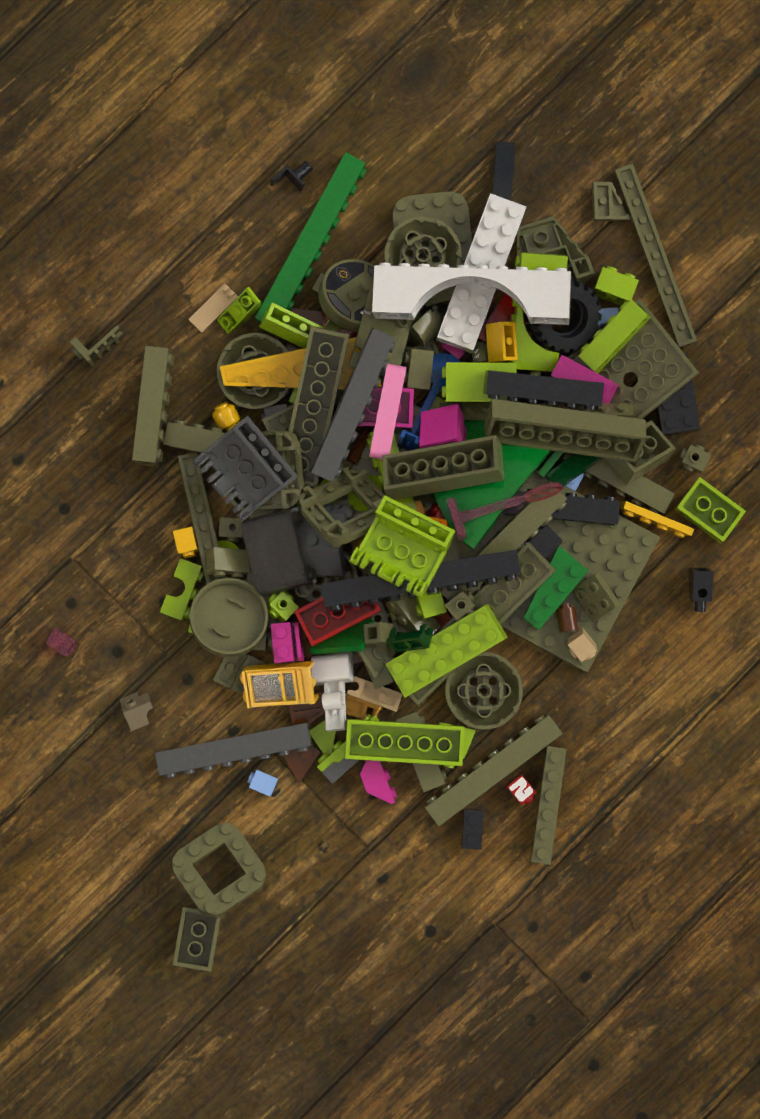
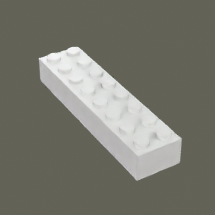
[436,193,526,353]

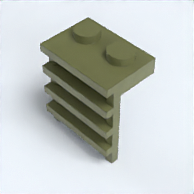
[70,325,123,367]

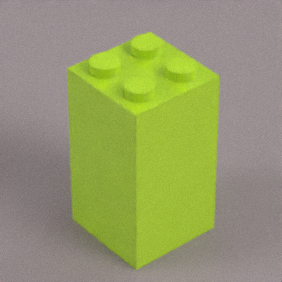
[442,362,517,402]

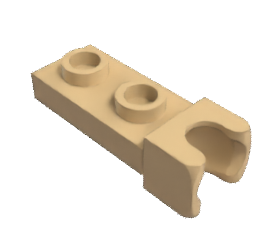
[347,676,403,712]

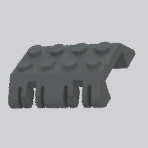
[192,416,298,522]
[267,504,354,577]

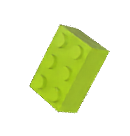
[674,477,746,544]

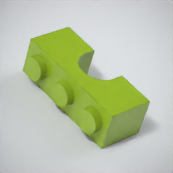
[160,558,204,621]

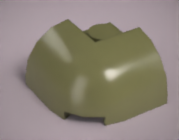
[409,306,442,348]

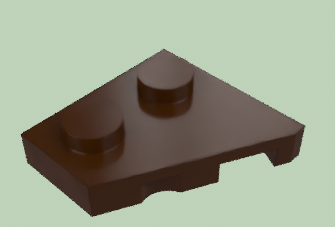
[289,691,325,726]
[283,746,320,782]

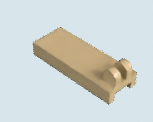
[188,284,238,334]

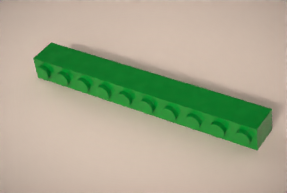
[255,152,367,323]

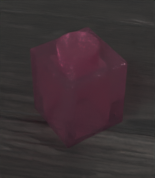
[45,627,77,656]

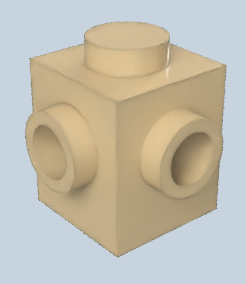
[567,627,597,662]

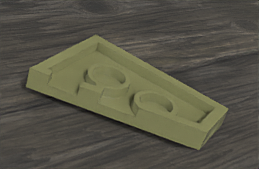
[357,620,407,679]

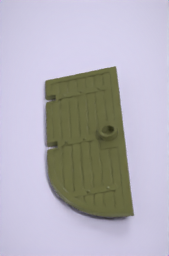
[349,286,412,378]

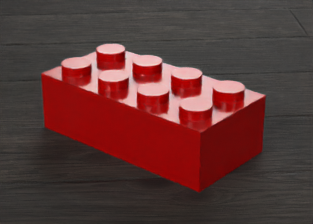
[294,576,381,647]

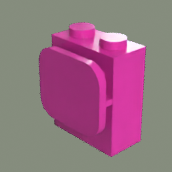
[419,404,467,448]
[271,622,304,664]

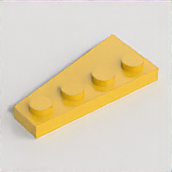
[619,501,694,538]

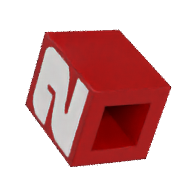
[506,774,536,805]

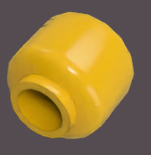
[212,402,240,431]

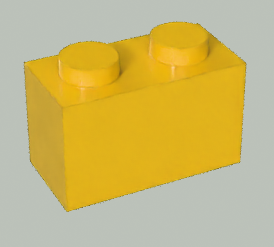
[486,322,518,363]
[173,527,199,559]

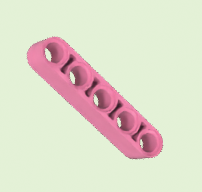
[369,363,406,460]

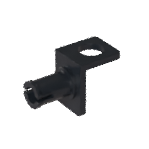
[270,161,313,191]

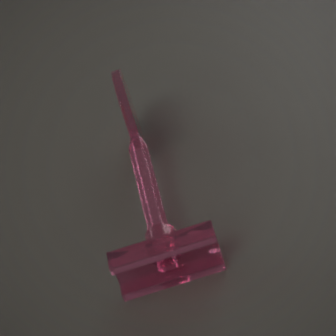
[447,482,563,541]

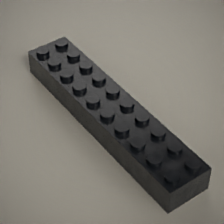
[321,549,521,612]

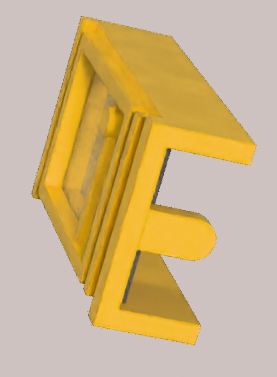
[240,661,319,708]

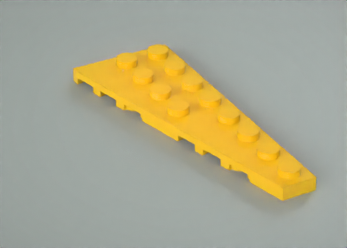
[220,337,382,390]

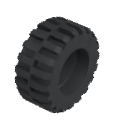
[525,279,602,353]

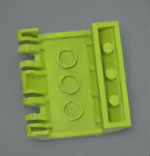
[349,495,455,598]

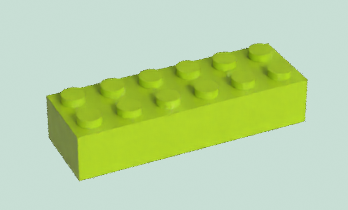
[385,604,508,698]
[345,719,465,766]

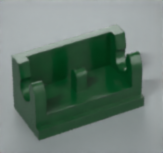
[386,624,433,652]

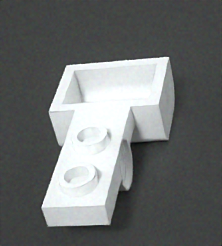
[311,652,354,732]

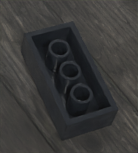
[655,353,700,436]

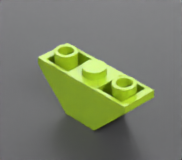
[216,287,262,334]

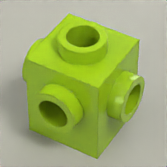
[267,591,298,623]

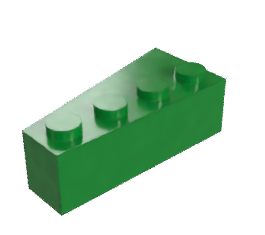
[523,546,589,631]

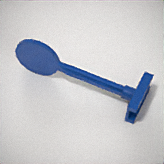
[397,353,460,452]

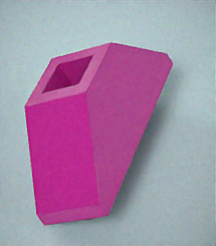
[360,760,397,804]

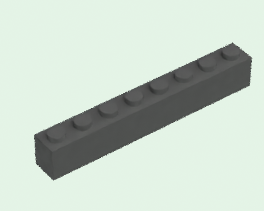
[310,327,396,482]
[155,723,313,778]

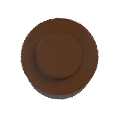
[556,603,579,633]

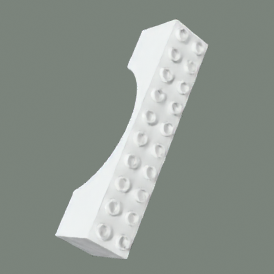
[372,263,571,325]

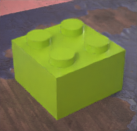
[593,266,639,306]

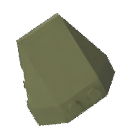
[517,216,595,284]

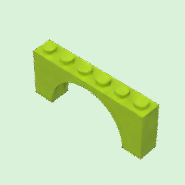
[507,252,568,372]

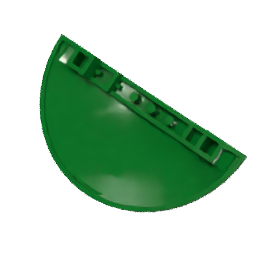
[434,400,552,550]

